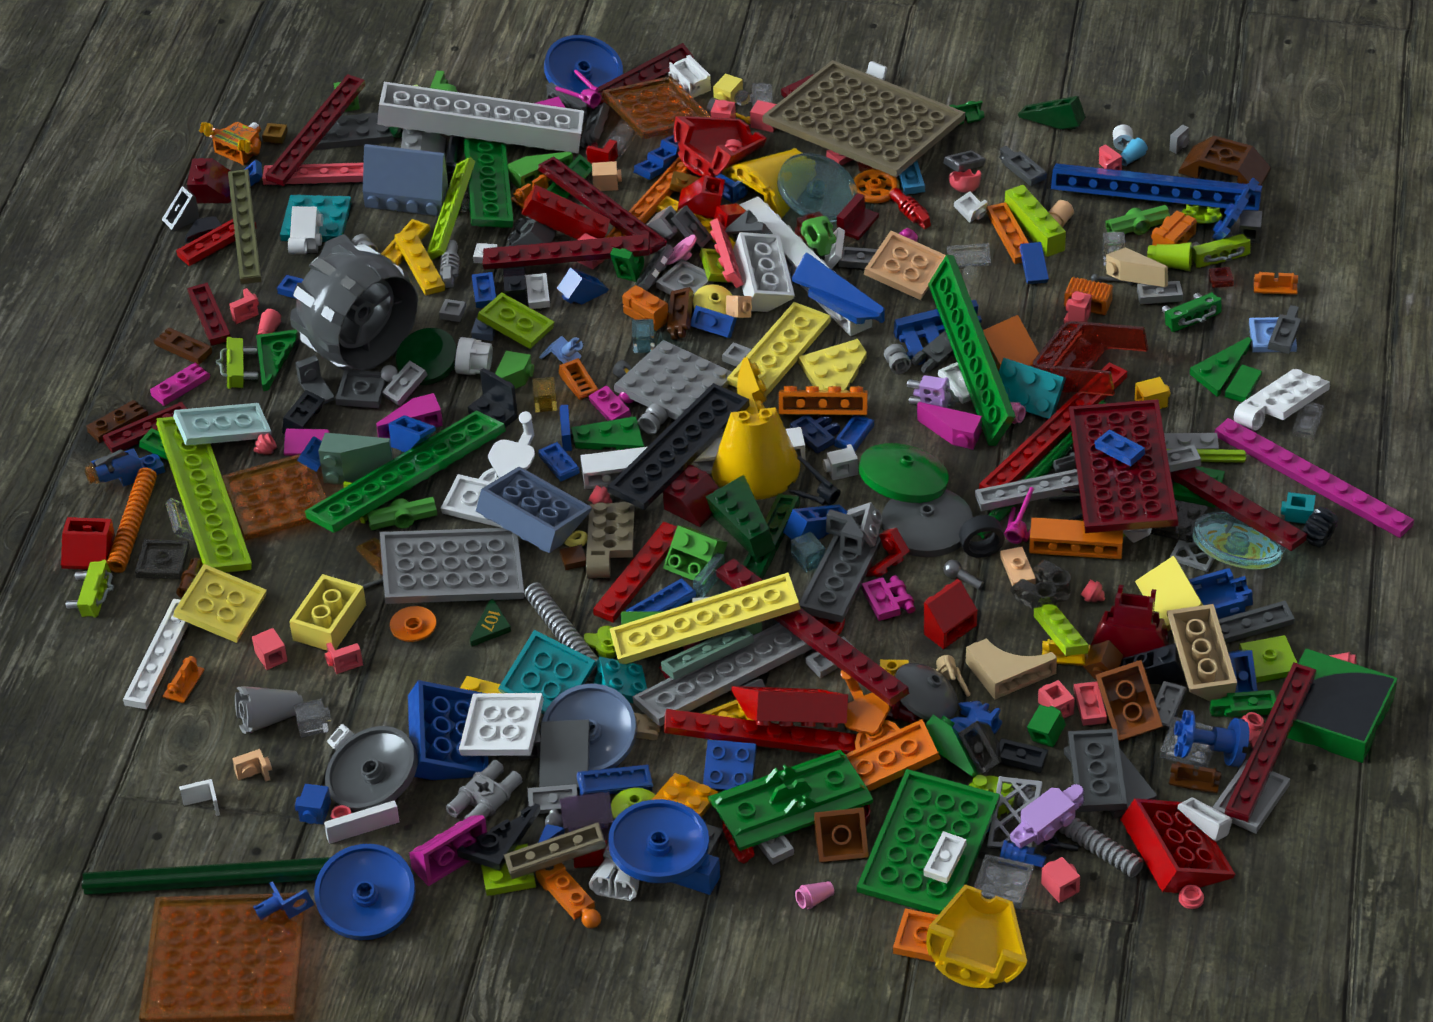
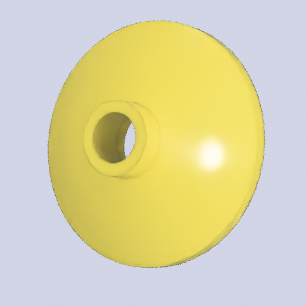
[693,284,732,314]

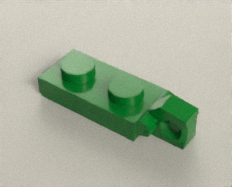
[1209,690,1277,717]

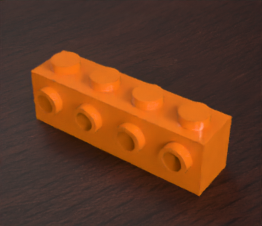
[779,386,868,415]
[1029,518,1123,559]

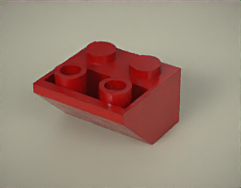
[677,175,725,219]
[61,517,115,570]
[924,579,977,649]

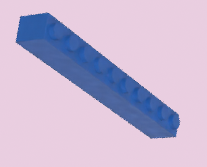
[1051,163,1262,211]

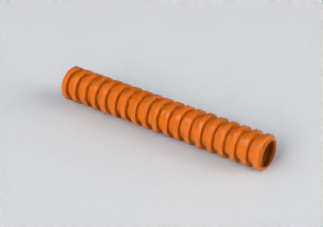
[107,467,157,573]

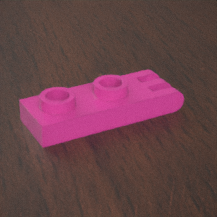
[150,363,210,406]

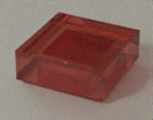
[1209,267,1234,288]

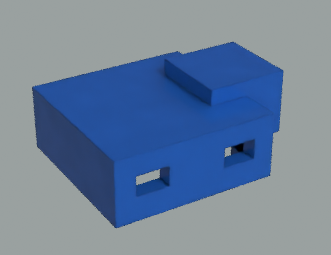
[1189,568,1253,619]

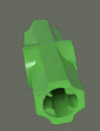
[1105,205,1170,238]
[367,497,437,530]

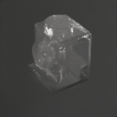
[1102,232,1125,266]

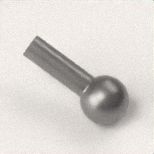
[943,560,984,590]

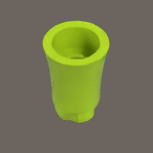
[1147,242,1192,272]

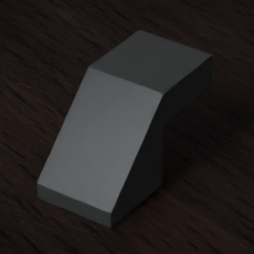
[826,509,864,555]

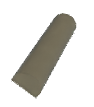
[504,822,607,880]

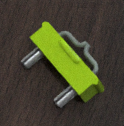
[1192,233,1251,268]
[216,337,259,389]
[66,559,114,618]

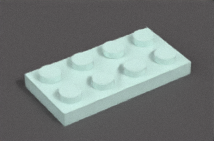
[173,403,271,445]

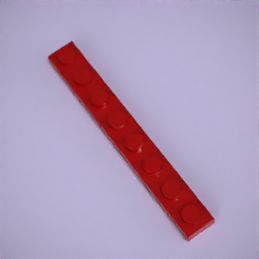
[664,709,856,755]

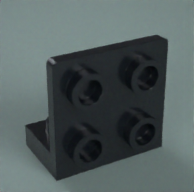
[468,368,518,428]

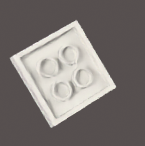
[459,693,544,756]

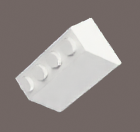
[733,232,795,312]

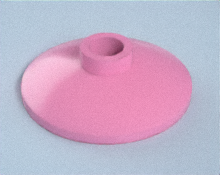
[666,234,697,265]

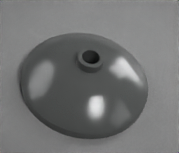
[894,663,958,721]

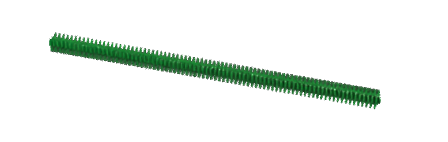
[977,400,1106,538]

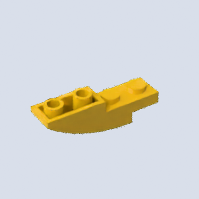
[737,357,767,414]

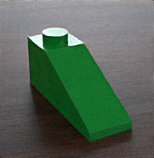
[925,714,981,778]

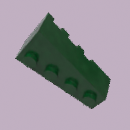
[706,475,776,560]

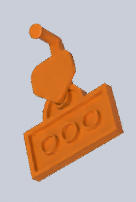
[841,670,941,791]

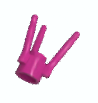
[555,70,601,109]
[1004,487,1034,544]

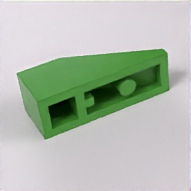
[508,152,573,189]

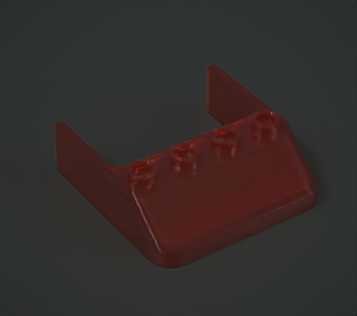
[1033,321,1148,396]

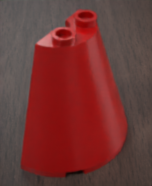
[674,116,767,177]

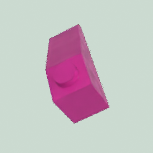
[376,393,443,438]
[917,402,982,449]

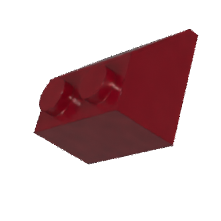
[187,158,231,203]
[663,464,720,527]

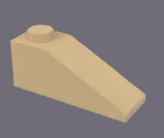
[1106,247,1168,287]

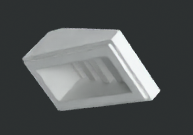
[1177,797,1233,841]

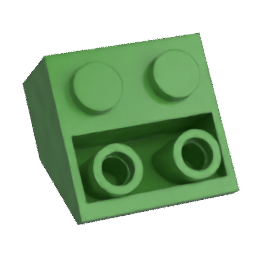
[663,525,728,584]

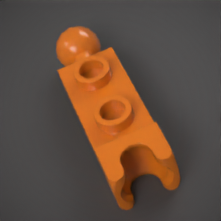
[536,863,601,929]

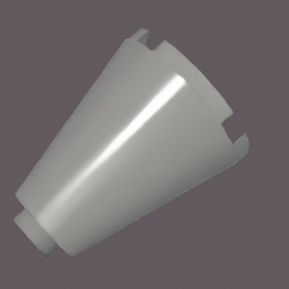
[235,686,303,734]

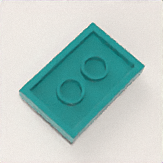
[999,358,1066,419]

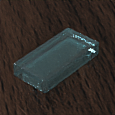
[693,552,725,598]

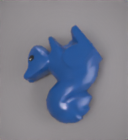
[950,701,1002,738]

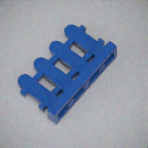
[893,300,982,365]

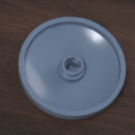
[542,684,637,771]

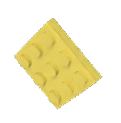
[173,564,267,643]

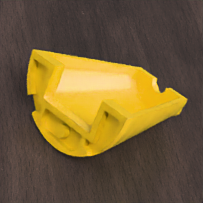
[722,148,816,219]
[711,407,800,500]
[926,885,1027,988]

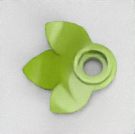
[584,625,616,659]

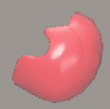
[949,169,982,193]

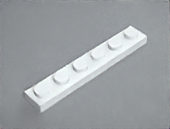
[123,599,189,709]

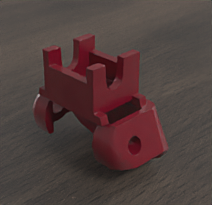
[1091,585,1169,658]

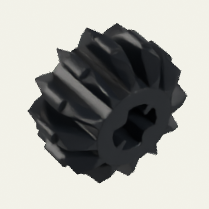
[1303,507,1338,548]

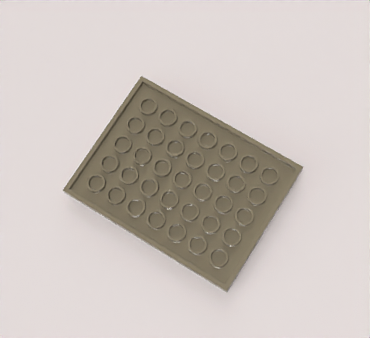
[762,60,965,177]

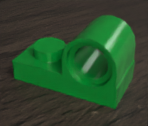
[610,247,644,282]

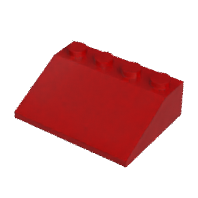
[732,686,848,728]
[1120,798,1236,893]

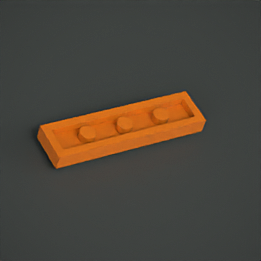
[986,202,1029,264]

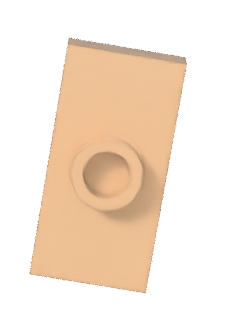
[1000,547,1036,588]

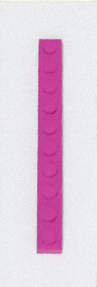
[1215,418,1414,538]

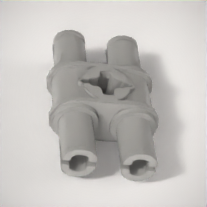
[446,760,523,819]

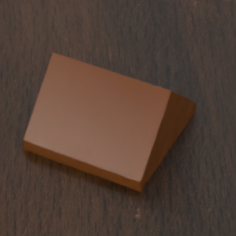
[814,807,869,862]

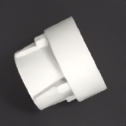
[455,337,493,375]

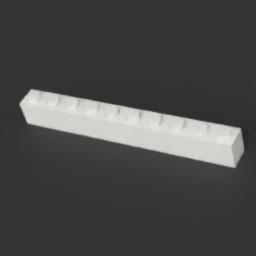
[739,196,872,337]
[580,427,806,489]

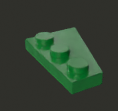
[571,416,644,451]

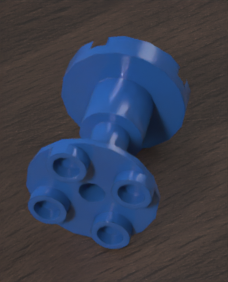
[1174,710,1249,767]

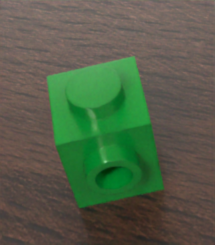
[1027,705,1066,747]

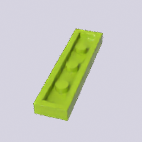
[1034,604,1089,656]

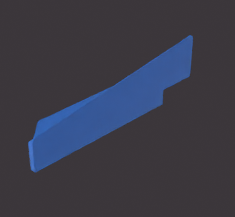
[792,253,885,324]

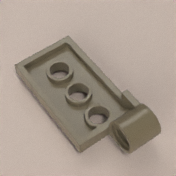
[586,502,635,579]

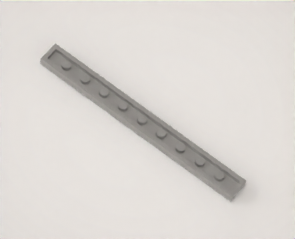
[975,445,1201,511]

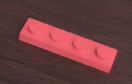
[710,218,744,288]

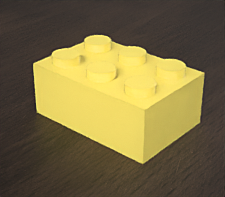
[289,574,366,651]

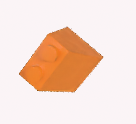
[983,315,1042,372]

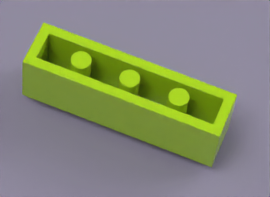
[1005,185,1066,257]

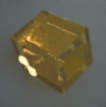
[532,377,557,413]

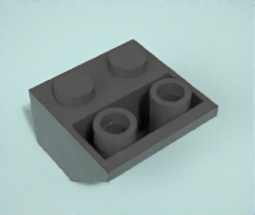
[507,217,557,246]

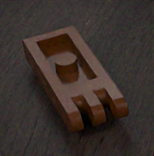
[154,328,212,365]
[86,400,148,443]

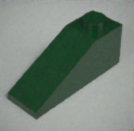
[1018,96,1086,130]

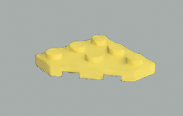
[798,339,867,390]

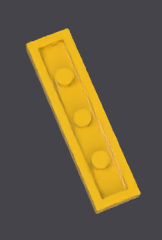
[395,229,445,296]

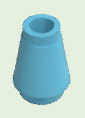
[1120,138,1148,166]

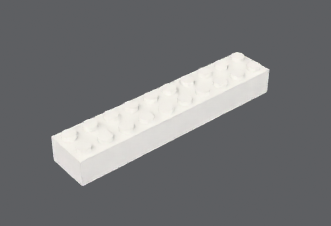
[377,82,584,153]

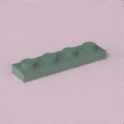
[661,627,754,680]

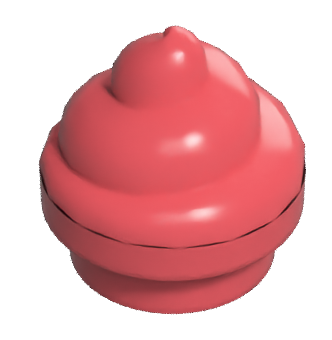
[253,433,277,455]
[588,485,612,504]
[1080,579,1105,602]

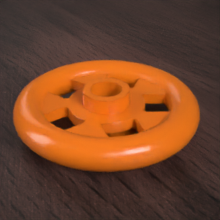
[851,169,900,204]

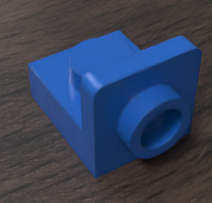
[716,174,748,204]

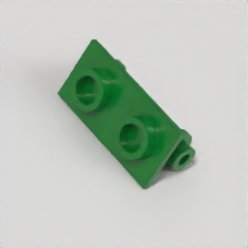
[949,101,985,125]

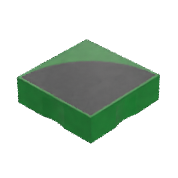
[1287,649,1398,763]

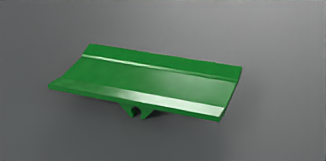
[708,750,873,851]

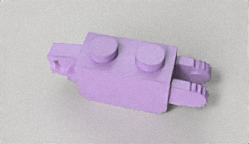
[1010,784,1084,848]

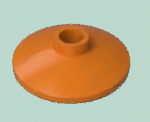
[390,606,436,642]

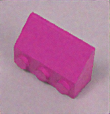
[409,815,487,886]

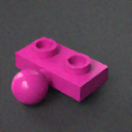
[589,385,634,421]

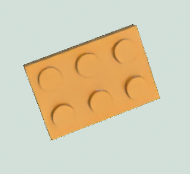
[652,773,719,817]

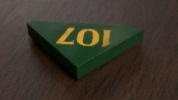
[470,599,511,647]

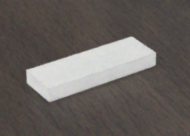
[324,800,400,844]

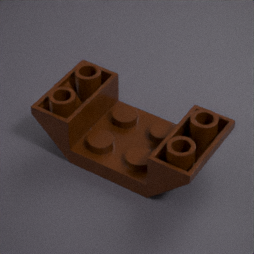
[1178,136,1271,186]

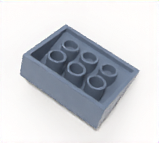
[363,144,449,216]
[476,467,592,553]

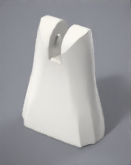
[589,851,639,901]

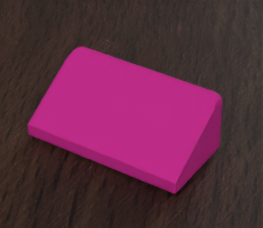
[284,429,330,456]

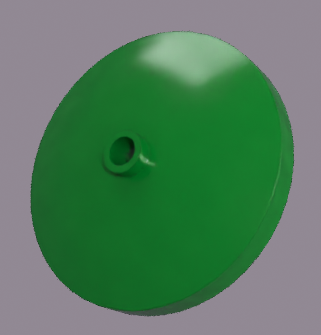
[859,443,949,503]

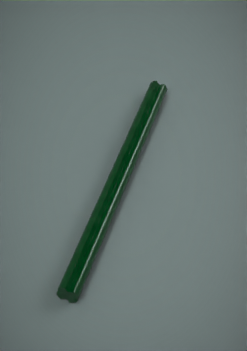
[82,857,331,895]

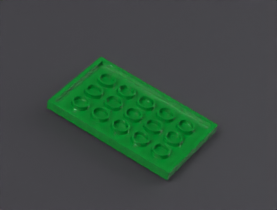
[857,769,1000,915]

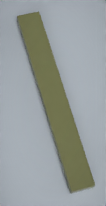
[228,169,262,285]

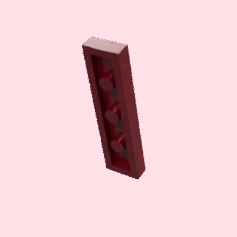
[187,282,231,346]
[103,402,187,453]

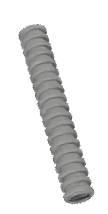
[524,582,598,682]
[1017,787,1143,878]

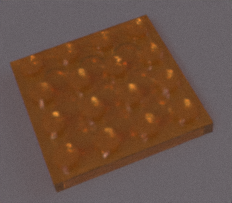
[602,76,711,139]
[222,454,326,541]

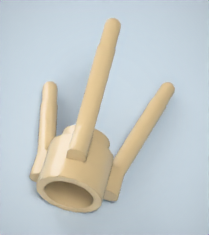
[936,655,970,697]

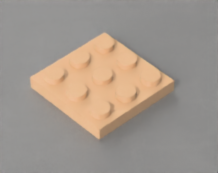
[864,231,946,300]

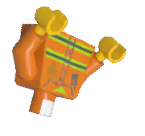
[199,122,261,165]

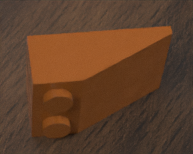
[1095,660,1163,742]

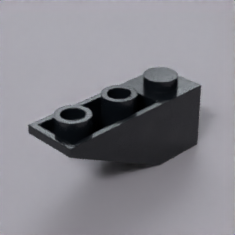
[1119,643,1186,685]

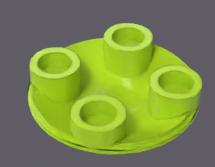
[1181,204,1222,224]

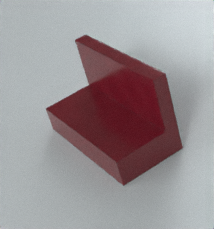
[837,193,879,240]

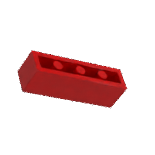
[522,185,610,240]

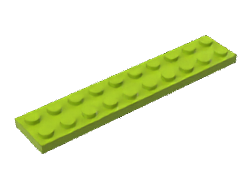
[156,417,252,573]

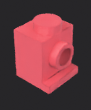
[1064,291,1092,327]
[1038,680,1075,719]

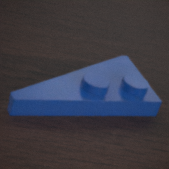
[1212,178,1259,240]

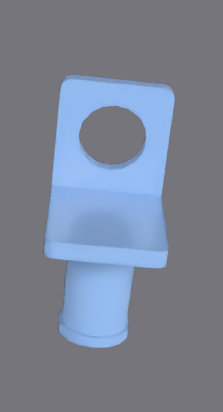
[539,336,583,364]

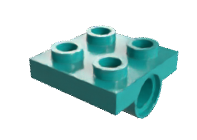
[594,657,647,704]

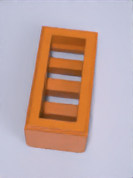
[558,358,599,400]

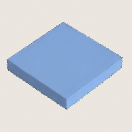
[1249,317,1297,352]

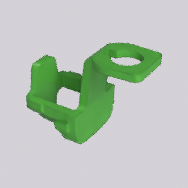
[799,216,836,256]

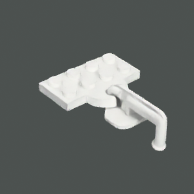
[441,411,535,528]

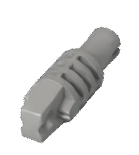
[440,240,460,288]

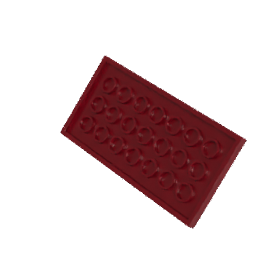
[1069,399,1178,533]

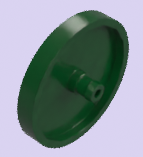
[396,328,457,385]

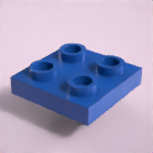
[703,739,757,791]

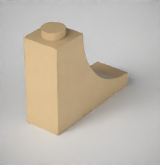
[966,638,1057,700]

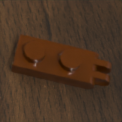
[667,287,694,340]

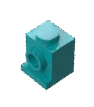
[1281,492,1316,524]

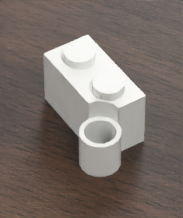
[288,206,323,255]

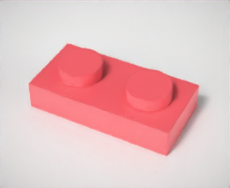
[1073,681,1107,726]

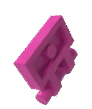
[862,575,916,621]

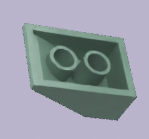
[318,433,393,485]

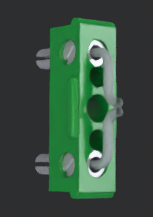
[1162,292,1222,332]

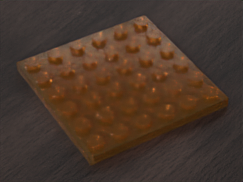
[139,893,306,1022]

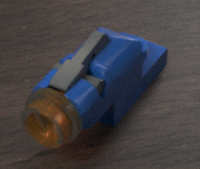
[84,448,165,487]

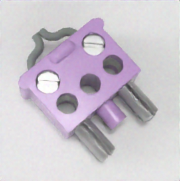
[907,375,959,409]

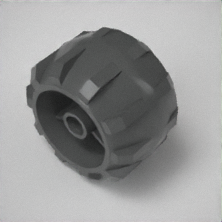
[290,242,419,371]

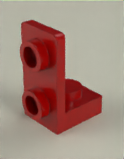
[866,528,910,578]

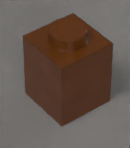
[1083,640,1123,681]

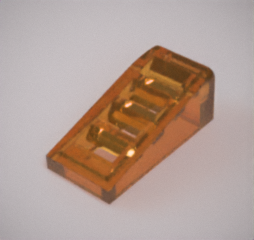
[356,538,383,576]

